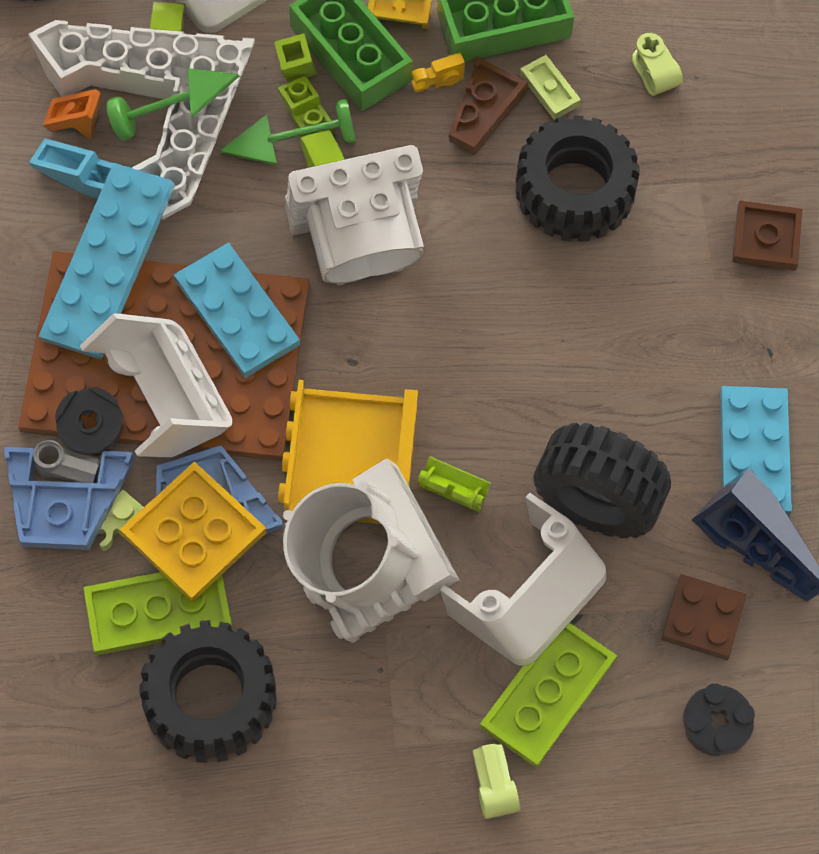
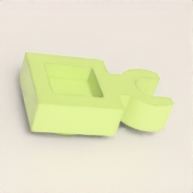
[97,490,144,551]

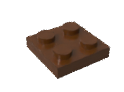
[732,200,803,271]
[661,574,747,661]

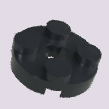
[55,387,124,456]
[683,683,755,756]

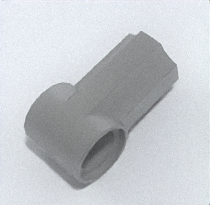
[33,440,101,483]

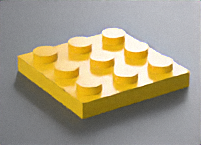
[120,461,267,603]

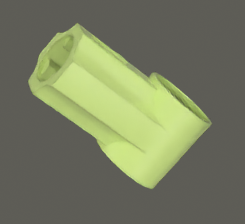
[472,744,520,819]

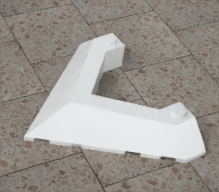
[28,20,255,220]

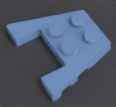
[156,445,284,570]
[4,447,135,550]

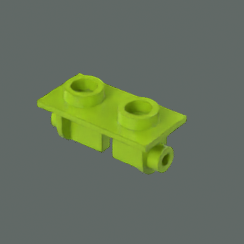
[417,456,491,513]

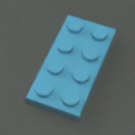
[174,242,300,378]
[720,386,792,516]

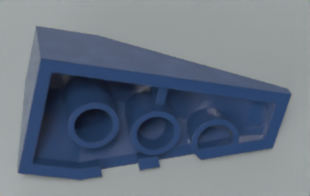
[692,468,819,602]

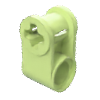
[632,33,683,96]

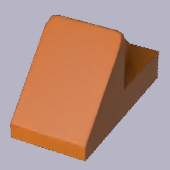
[43,89,100,139]

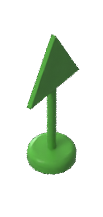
[107,68,240,141]
[220,99,356,166]

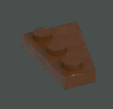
[449,56,528,154]

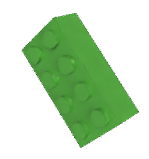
[289,0,413,112]
[437,0,575,62]

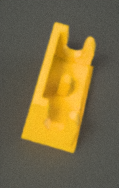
[368,0,432,29]

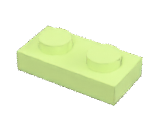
[520,55,581,120]

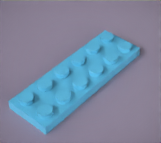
[38,163,175,360]

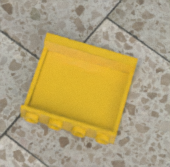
[278,379,418,524]

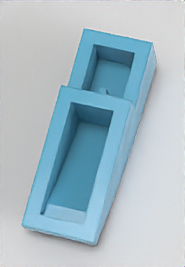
[29,139,113,199]

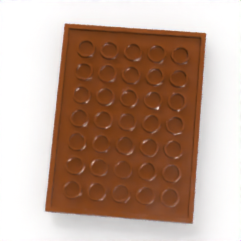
[18,251,309,461]

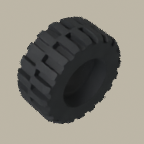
[515,115,640,242]
[533,423,672,539]
[139,620,277,763]

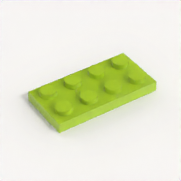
[83,572,232,656]
[479,623,617,768]

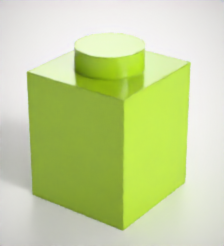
[274,33,317,83]

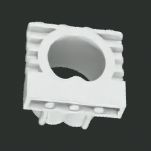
[284,145,424,285]
[283,458,460,643]

